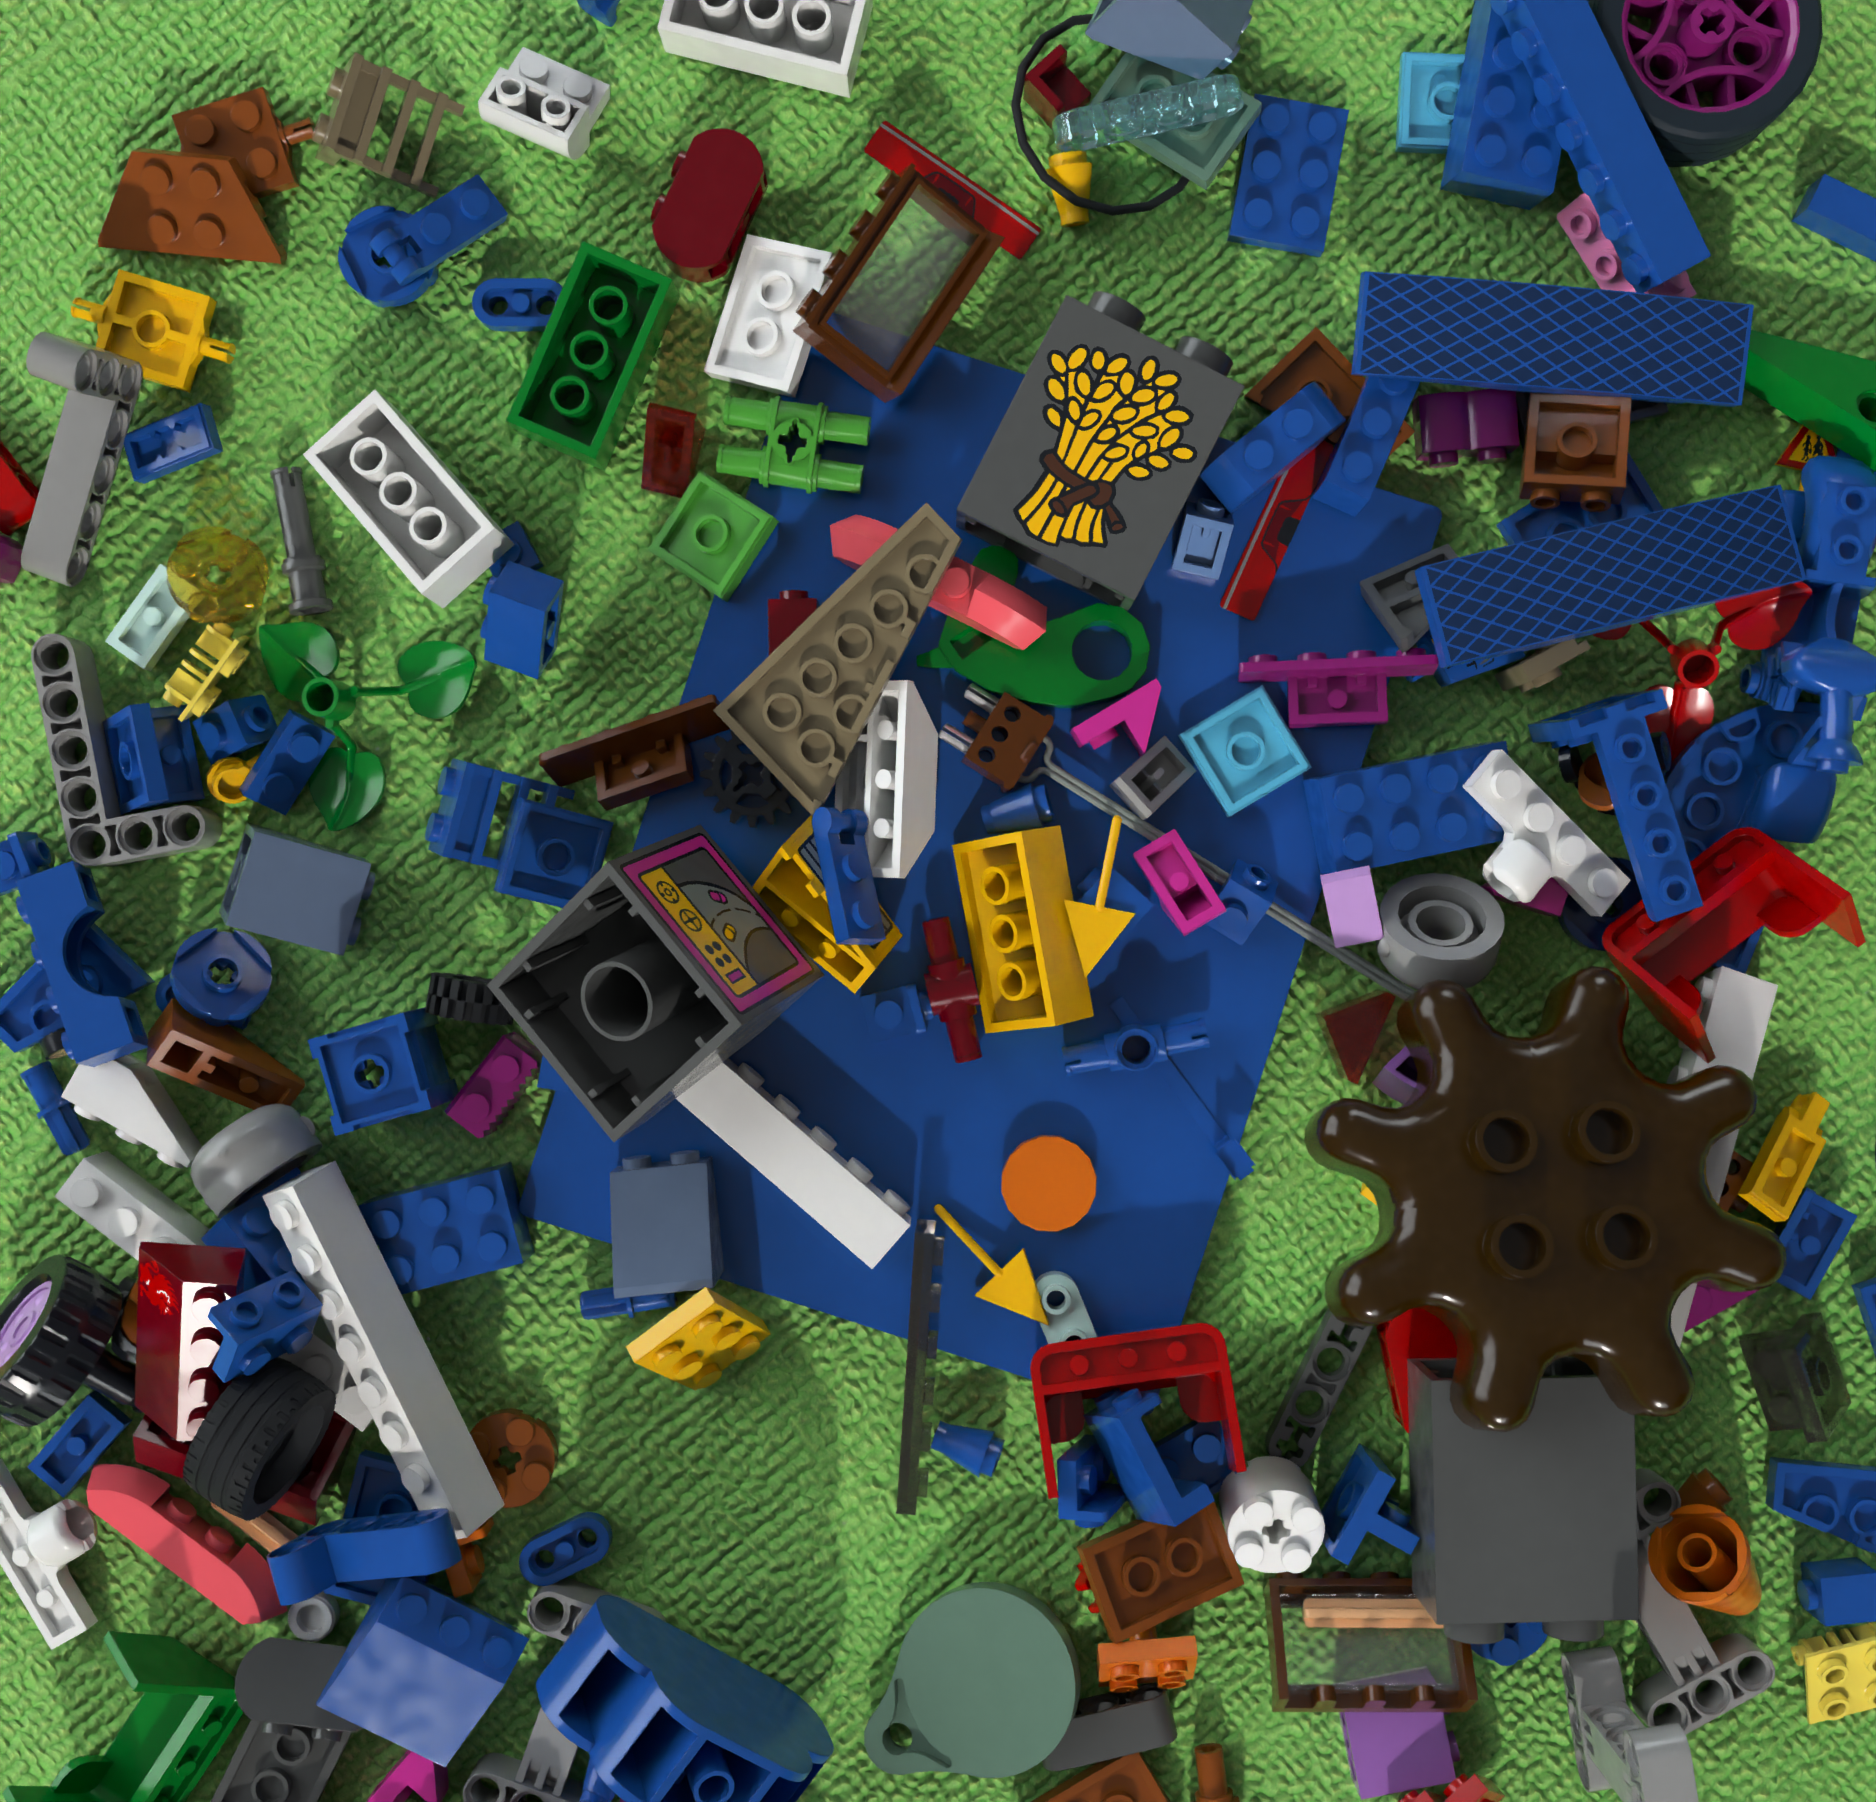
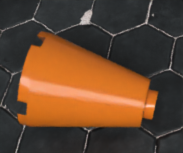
[1648,1504,1762,1616]

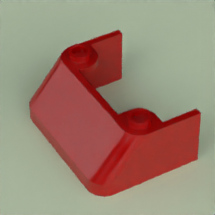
[1602,827,1866,1064]
[1030,1323,1247,1499]

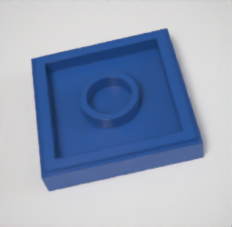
[494,797,614,908]

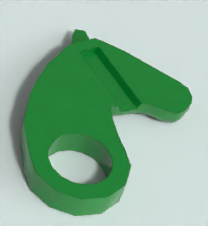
[916,545,1150,708]

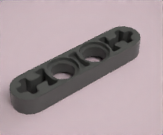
[1265,1308,1373,1467]

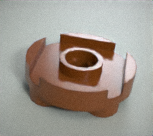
[470,1408,558,1508]

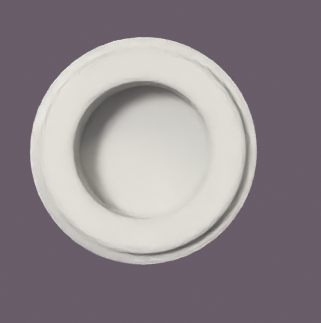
[288,1591,340,1642]

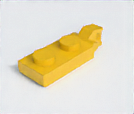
[1738,1092,1830,1222]

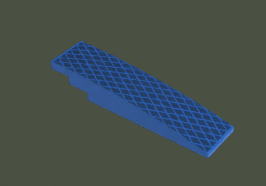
[1351,271,1754,407]
[1415,484,1807,669]

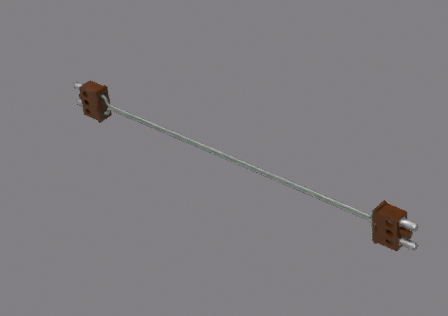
[939,683,1753,1213]

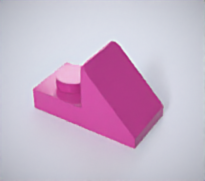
[1070,678,1162,756]
[1133,829,1226,936]
[366,1750,449,1802]

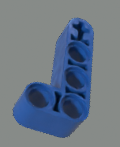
[266,1508,462,1606]

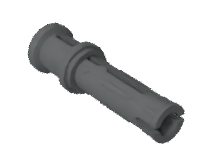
[270,466,333,616]

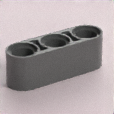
[1042,1683,1178,1771]

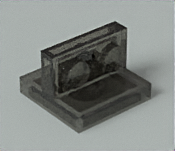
[1739,1312,1852,1443]

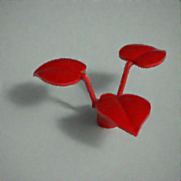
[1592,582,1812,763]

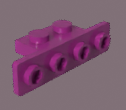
[1238,648,1439,728]

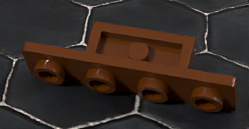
[539,694,730,811]

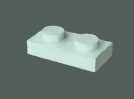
[105,564,206,671]

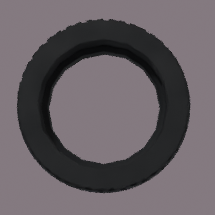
[183,1357,336,1521]

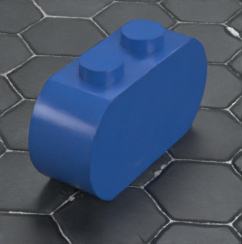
[1200,381,1346,514]

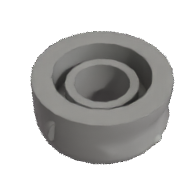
[1376,873,1505,990]
[190,1104,323,1218]

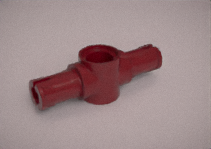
[922,916,982,1063]

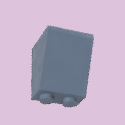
[1085,0,1253,80]
[219,822,375,956]
[610,1150,724,1299]

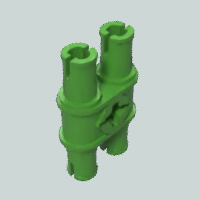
[716,396,871,494]

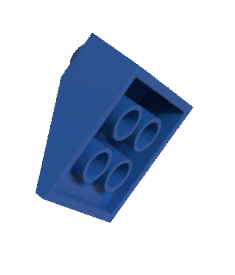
[316,1576,529,1767]

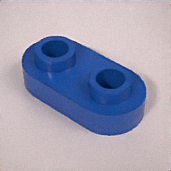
[472,278,563,332]
[519,1512,613,1586]

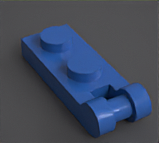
[369,174,508,286]
[812,807,886,945]

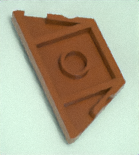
[98,148,287,264]

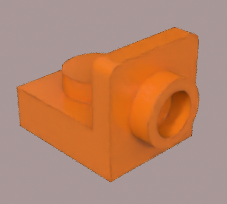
[445,1516,494,1598]

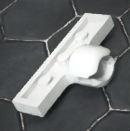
[1462,749,1630,917]
[0,1458,98,1650]

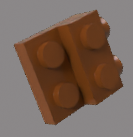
[1519,393,1632,512]

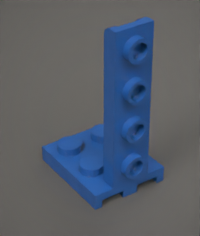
[1528,689,1703,922]

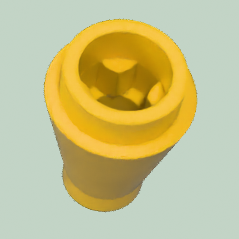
[1046,151,1092,227]

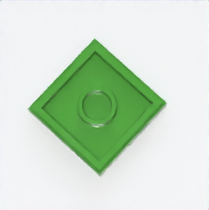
[648,469,779,602]

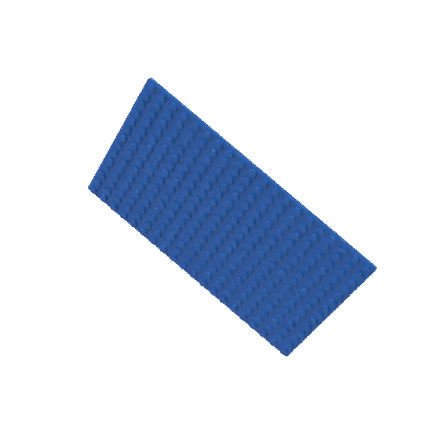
[519,313,1442,1415]

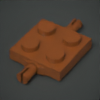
[172,87,315,199]

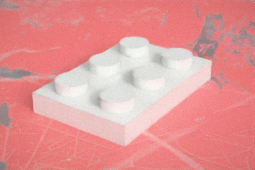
[704,234,834,398]

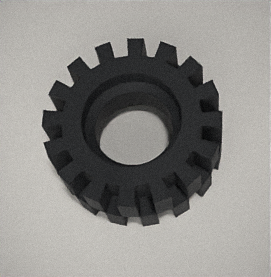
[425,972,513,1025]

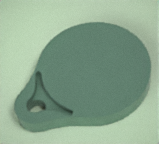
[864,1582,1081,1778]

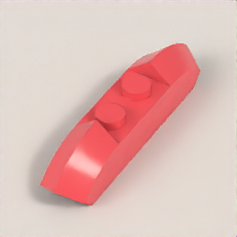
[830,514,1047,650]
[86,1464,288,1625]

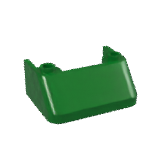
[2,1631,244,1802]

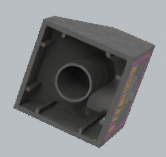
[487,824,824,1142]

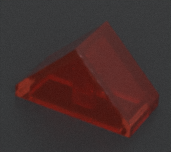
[641,402,706,498]
[1315,990,1396,1084]

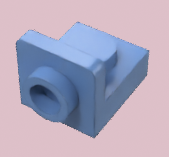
[1171,498,1234,580]

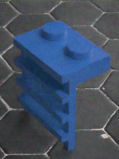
[425,758,575,870]

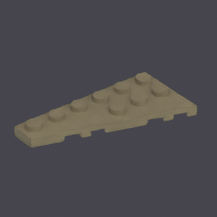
[713,502,963,816]

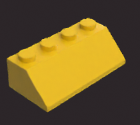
[952,825,1094,1033]

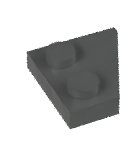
[1359,543,1458,653]

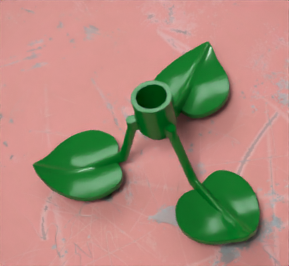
[259,622,477,831]

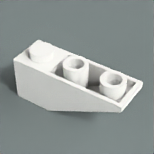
[61,1054,202,1168]

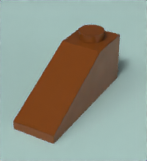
[146,998,305,1110]

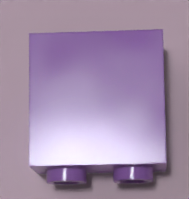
[1333,1666,1460,1800]

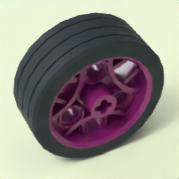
[1588,0,1823,167]

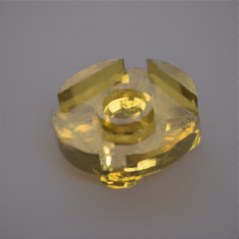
[166,526,269,623]

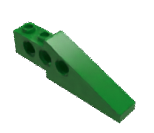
[1744,330,1876,471]

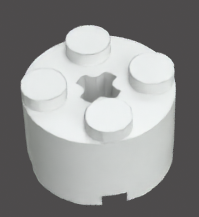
[1219,1456,1325,1573]

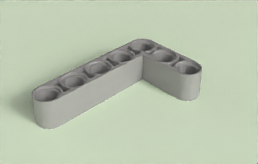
[21,332,143,587]
[31,634,222,867]

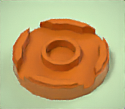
[1001,1135,1097,1232]

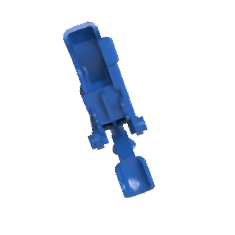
[1740,455,1876,844]

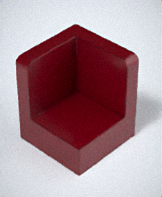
[1023,44,1091,133]

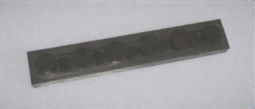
[896,1219,945,1515]

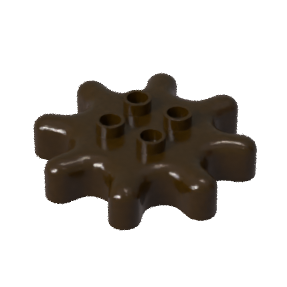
[1304,966,1787,1432]

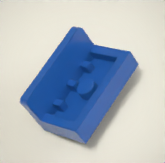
[1774,1187,1857,1300]
[208,1271,323,1383]

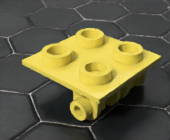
[162,619,250,722]
[1791,1622,1876,1724]

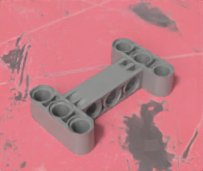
[1631,1468,1775,1735]
[463,1577,666,1802]
[1561,1645,1699,1802]

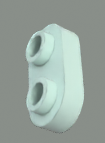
[1035,1271,1097,1344]

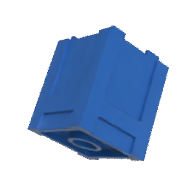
[308,1007,459,1136]

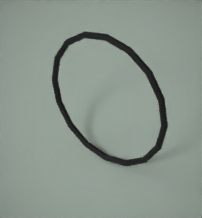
[1011,14,1189,216]

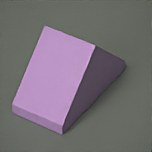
[1320,865,1384,948]

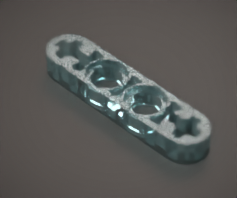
[1052,74,1244,152]

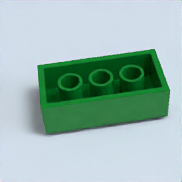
[506,241,680,471]

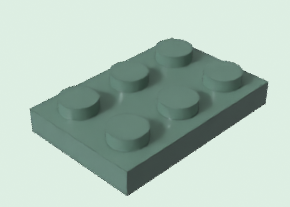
[1087,52,1262,190]

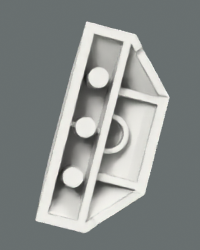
[835,680,938,878]

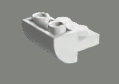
[478,47,610,160]

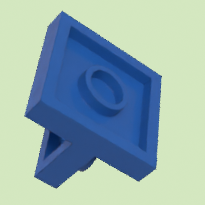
[102,703,205,815]
[1321,1443,1420,1565]

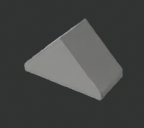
[1109,735,1196,820]

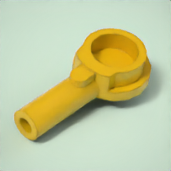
[206,754,261,804]

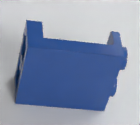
[1083,1388,1215,1527]

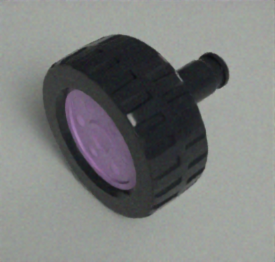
[0,1254,143,1427]

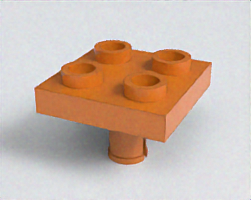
[1096,1625,1198,1693]

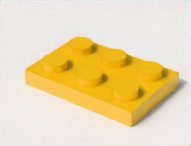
[626,1287,771,1391]

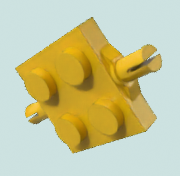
[71,269,236,393]

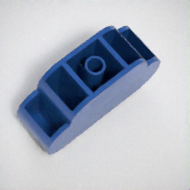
[536,1595,834,1802]

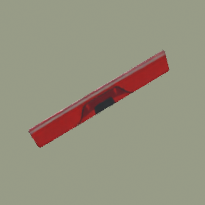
[864,121,1041,259]
[1220,441,1333,621]

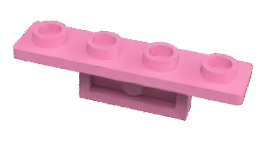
[1557,193,1697,298]

